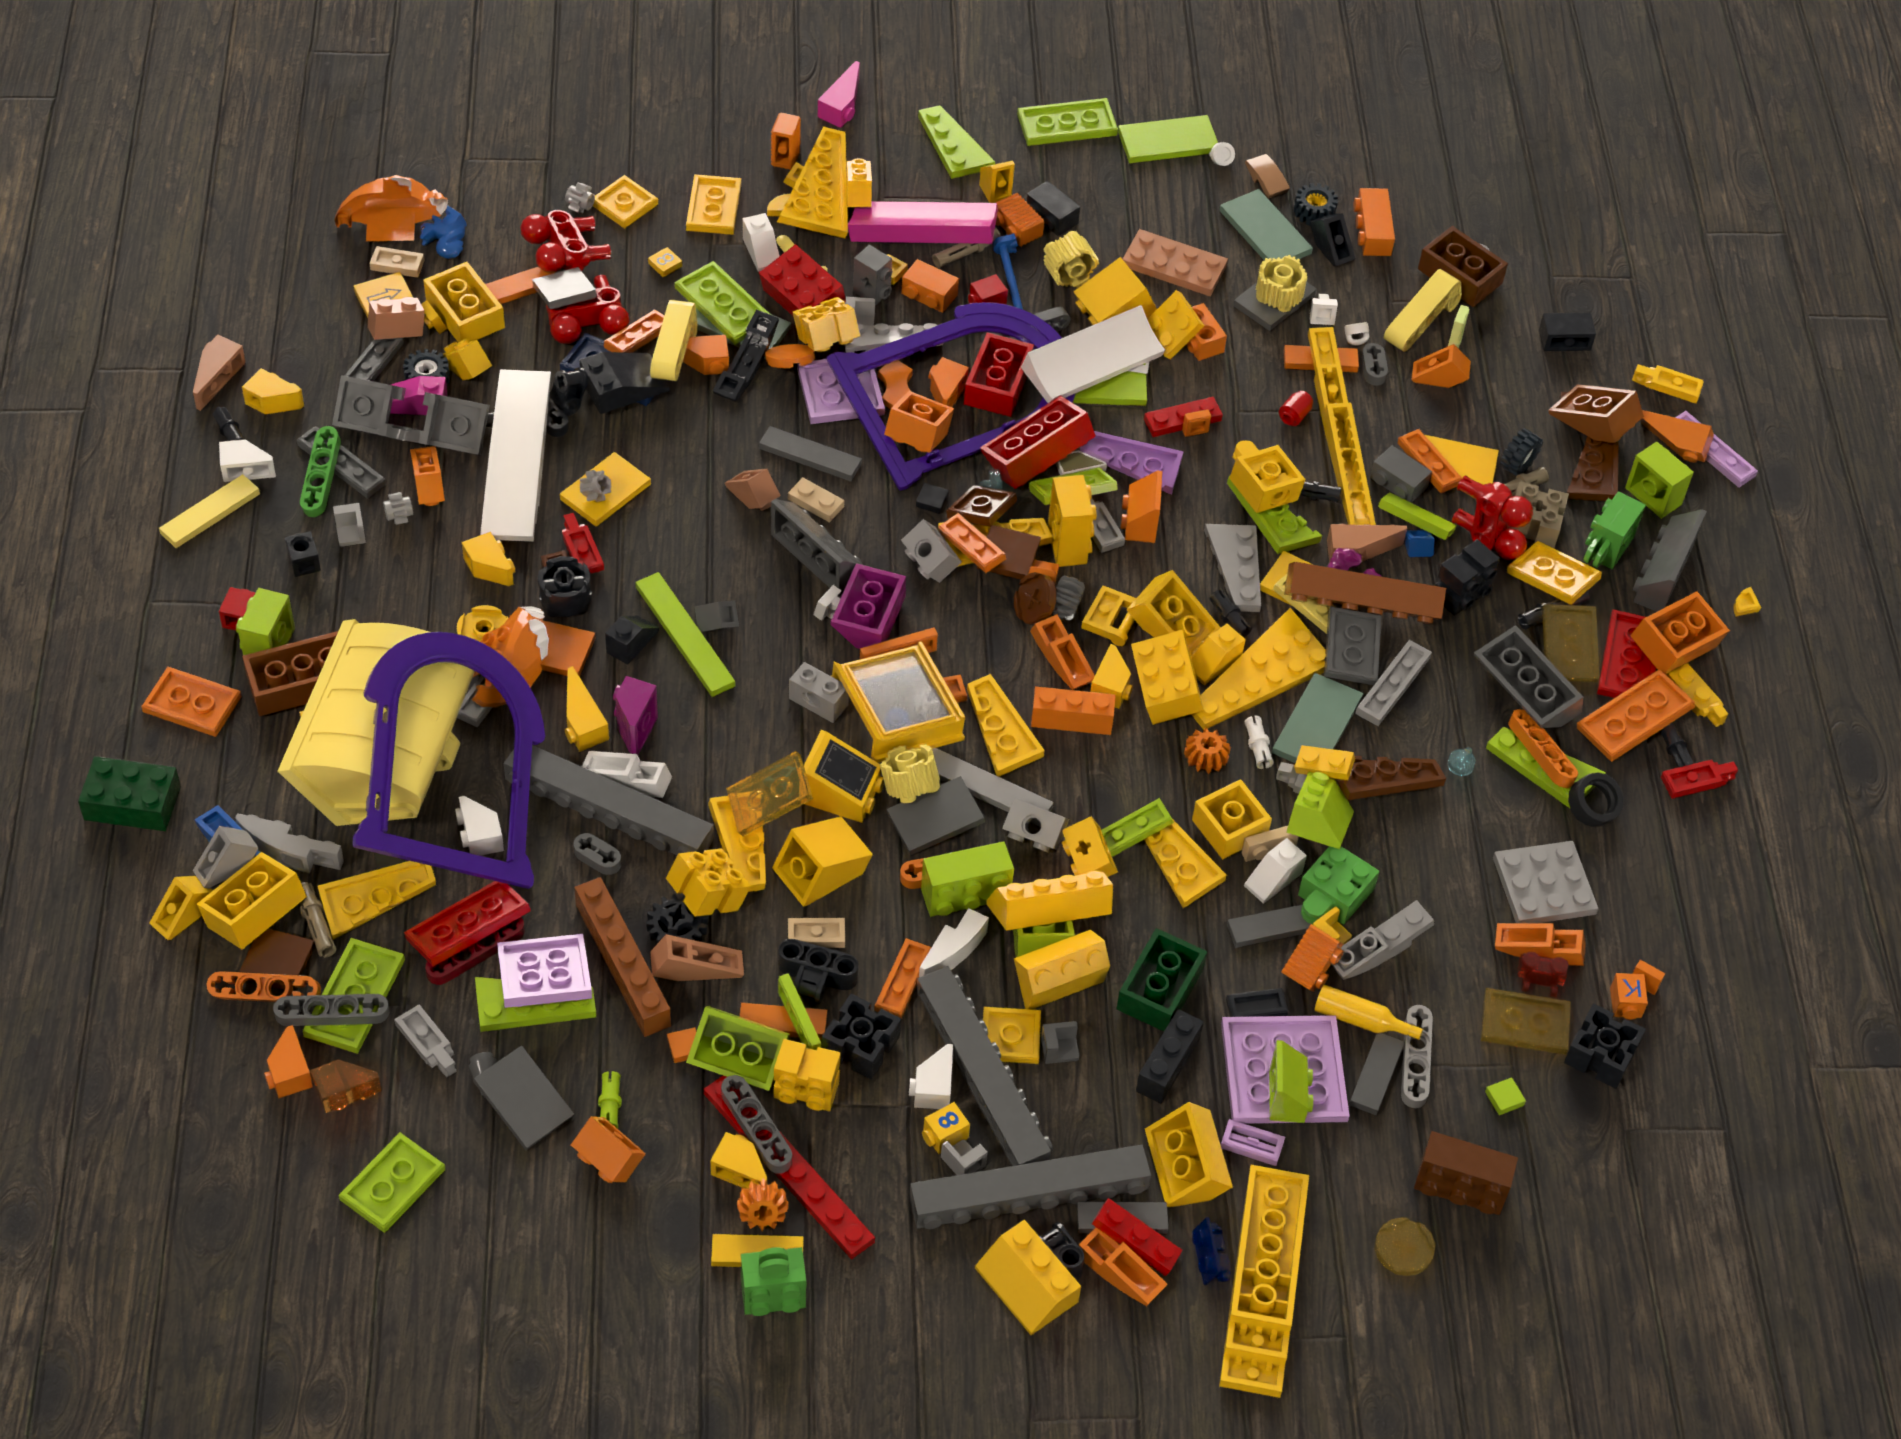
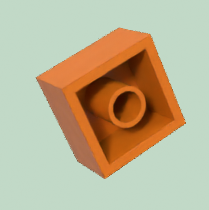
[884,391,954,453]

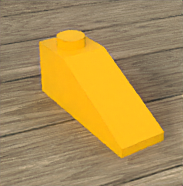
[565,666,609,752]

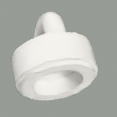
[1209,142,1235,166]
[1344,322,1369,346]

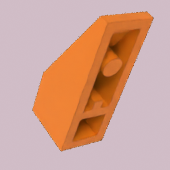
[1640,410,1714,463]
[410,446,445,506]

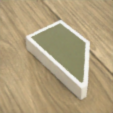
[1055,450,1107,475]

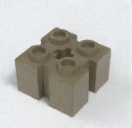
[1507,481,1569,548]

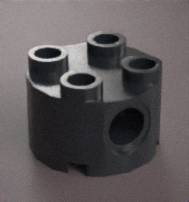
[537,556,592,617]

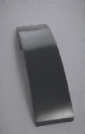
[713,309,779,402]

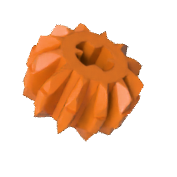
[1184,727,1231,774]
[737,1178,789,1232]

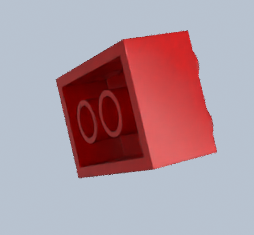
[759,244,846,317]
[964,333,1034,417]

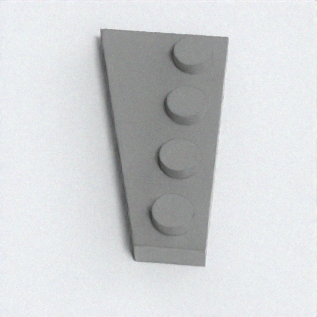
[845,323,943,353]
[1204,524,1261,612]

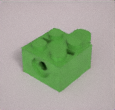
[1583,491,1646,569]
[1298,846,1380,925]
[741,1247,806,1316]

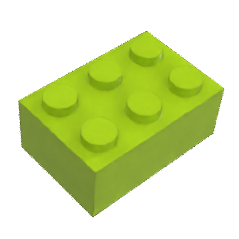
[921,841,1014,917]

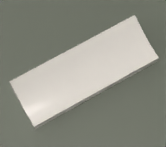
[1021,305,1165,403]

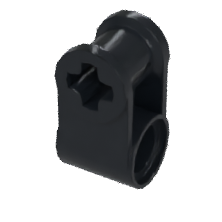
[549,367,588,416]
[1038,1222,1084,1281]

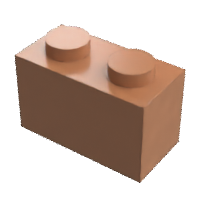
[368,297,425,340]

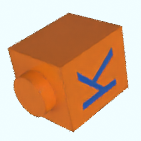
[1610,973,1648,1020]

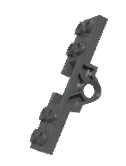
[332,375,490,455]

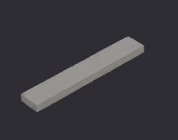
[932,748,1053,827]

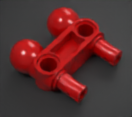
[520,210,611,273]
[546,275,630,344]
[1452,475,1534,560]

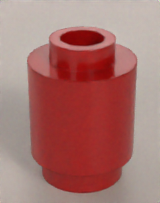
[1279,391,1313,426]

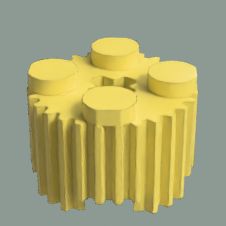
[1044,231,1099,288]
[1256,255,1307,312]
[879,744,940,803]

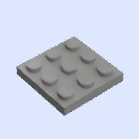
[1493,841,1598,923]

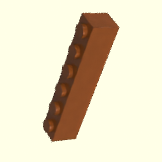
[1284,562,1446,624]
[574,877,671,1037]

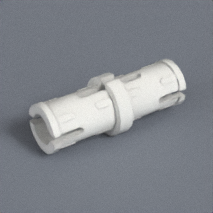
[1245,716,1274,769]

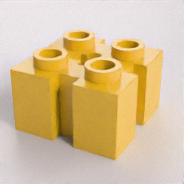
[793,297,860,352]
[666,848,751,917]
[774,1039,840,1111]

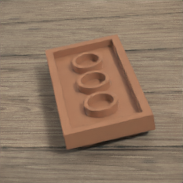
[1123,229,1228,297]

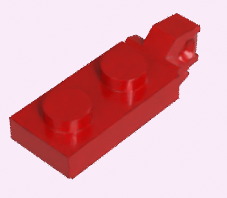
[562,513,604,574]
[1661,760,1738,799]

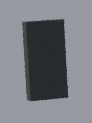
[1226,988,1289,1017]

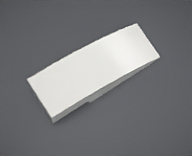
[582,751,672,798]
[919,908,989,977]

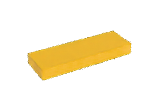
[711,1234,803,1267]

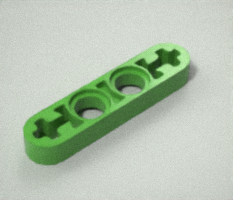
[300,426,341,517]

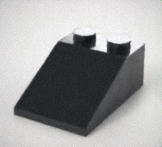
[579,352,670,414]

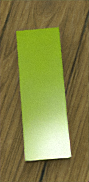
[1378,492,1457,540]
[1101,798,1174,857]
[778,973,821,1050]

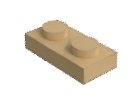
[370,246,424,278]
[788,477,844,523]
[1242,826,1299,862]
[788,918,845,948]

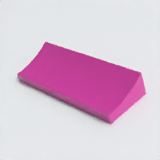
[848,201,998,244]

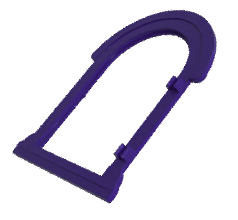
[827,302,1075,491]
[353,632,545,889]

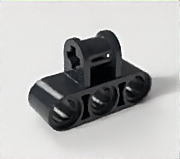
[778,939,859,1004]

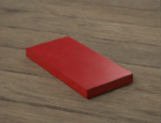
[1597,609,1656,698]
[404,881,531,967]

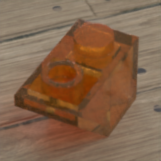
[310,1059,382,1113]

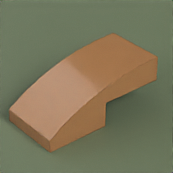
[1245,154,1290,199]

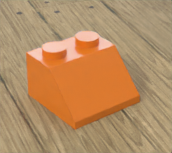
[1120,470,1162,543]

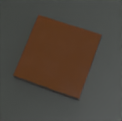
[946,485,1017,527]
[977,525,1041,580]
[239,928,315,991]

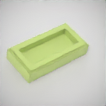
[1448,305,1470,348]

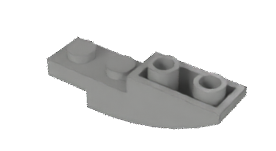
[235,813,344,873]
[1331,900,1434,980]

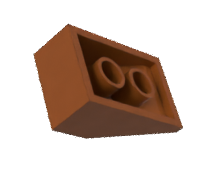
[1548,384,1644,443]

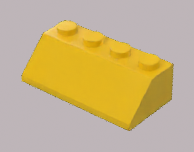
[987,871,1113,931]

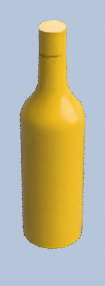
[1315,985,1423,1040]

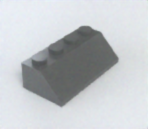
[771,499,863,595]
[1632,509,1707,612]
[1474,625,1584,728]

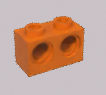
[1186,303,1227,361]

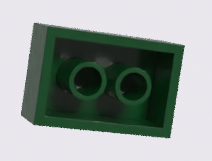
[78,756,181,831]
[1116,928,1208,1032]

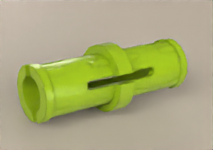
[598,1071,622,1129]

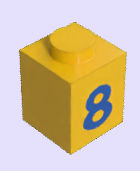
[922,1102,970,1154]

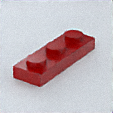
[1144,397,1223,437]
[1092,1198,1182,1276]

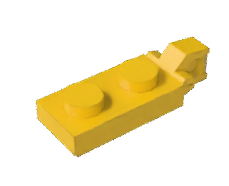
[1632,364,1704,403]
[1667,663,1728,727]

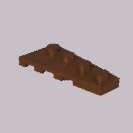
[1567,436,1619,501]
[1336,756,1447,800]

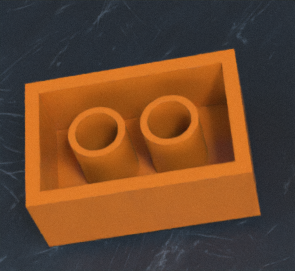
[1630,591,1730,674]

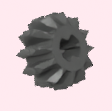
[1051,575,1085,621]

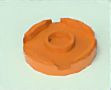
[765,344,815,368]

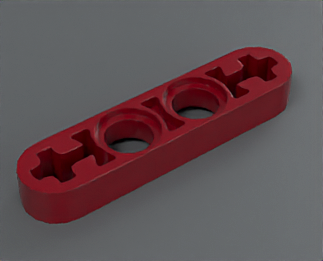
[426,917,525,985]

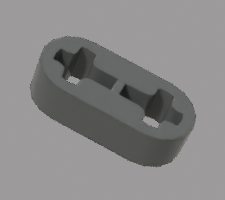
[1361,343,1388,386]
[573,833,621,875]

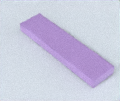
[1675,411,1758,487]

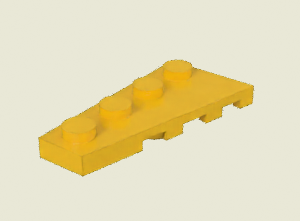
[317,861,436,940]

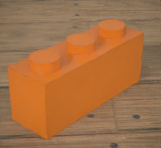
[1353,188,1395,256]
[1031,686,1115,735]

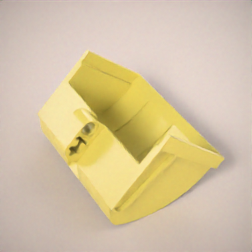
[278,619,475,826]

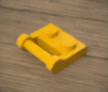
[1081,586,1136,646]

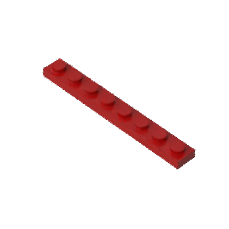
[704,1075,875,1260]

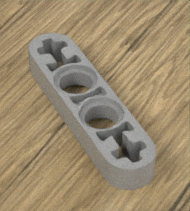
[1401,1005,1433,1108]

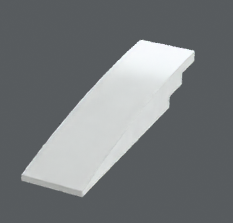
[481,370,551,542]

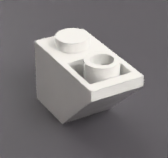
[455,796,504,856]

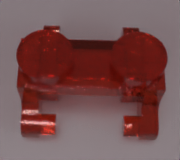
[1517,952,1568,998]

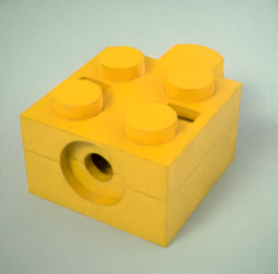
[1229,440,1306,513]

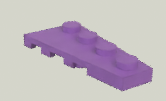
[1080,431,1183,495]

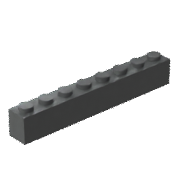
[504,745,714,855]
[917,966,1053,1166]
[909,1144,1151,1229]

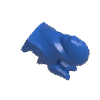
[420,205,467,259]

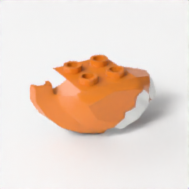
[334,175,448,242]
[472,606,549,707]

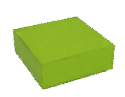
[1485,1078,1526,1115]

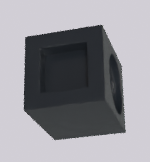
[285,531,321,577]

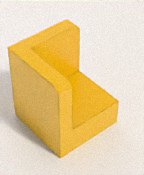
[1312,906,1352,945]

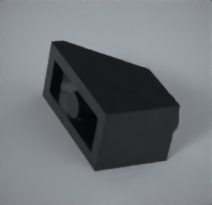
[1310,213,1356,266]
[605,615,659,665]

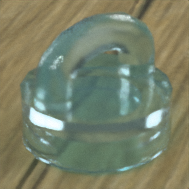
[979,469,1003,490]
[1448,747,1476,776]

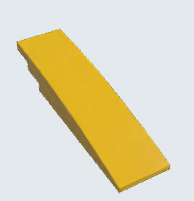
[1219,1165,1309,1398]

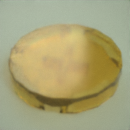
[1375,1217,1435,1276]

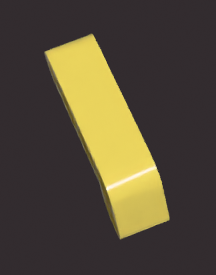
[1384,269,1462,352]
[650,300,698,381]

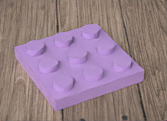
[797,359,885,424]
[497,934,592,1008]

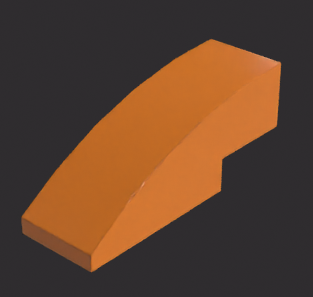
[1030,614,1095,690]
[1495,923,1586,966]
[1078,1228,1167,1306]

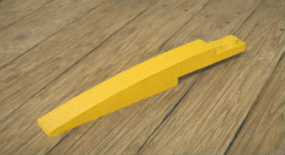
[1308,327,1376,525]

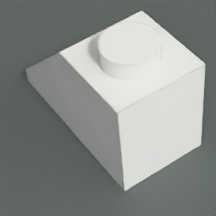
[743,213,779,272]
[219,440,276,482]
[1244,838,1307,904]
[909,1044,953,1109]

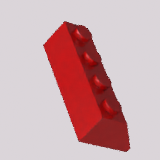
[980,395,1096,489]

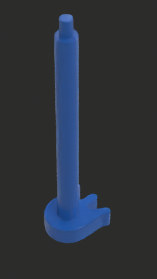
[992,233,1023,310]

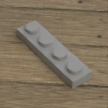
[1355,640,1432,726]

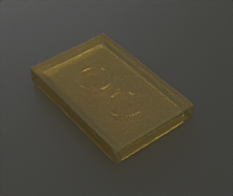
[1542,604,1600,682]
[726,751,813,836]
[1481,988,1571,1055]

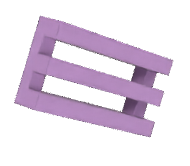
[1221,1119,1285,1166]

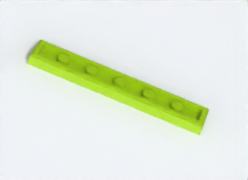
[636,572,735,697]

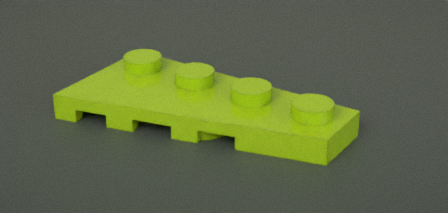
[918,105,995,179]
[1486,727,1606,808]

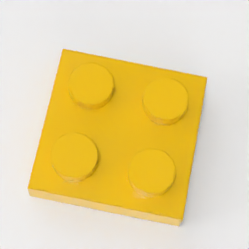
[1147,290,1205,360]

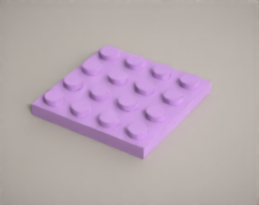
[1221,1016,1349,1124]

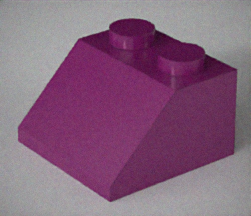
[613,676,658,755]

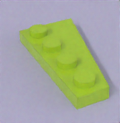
[1227,476,1322,554]
[475,977,596,1032]

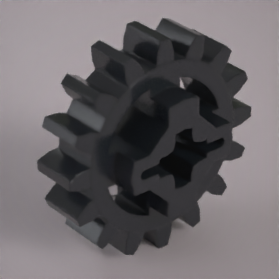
[646,894,708,944]

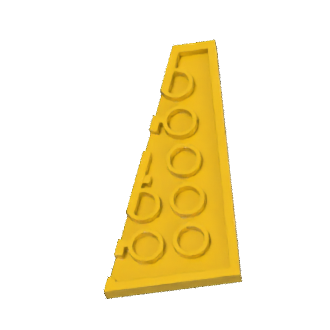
[777,127,848,238]
[1191,608,1326,730]

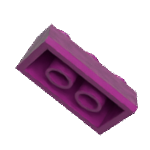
[831,563,906,649]

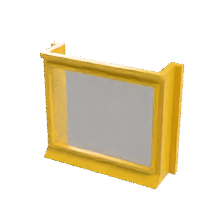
[831,641,965,763]

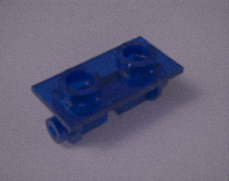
[1192,1217,1232,1285]

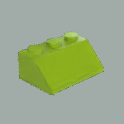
[1286,772,1354,849]
[686,1006,790,1091]

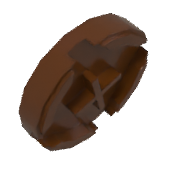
[1014,572,1056,625]

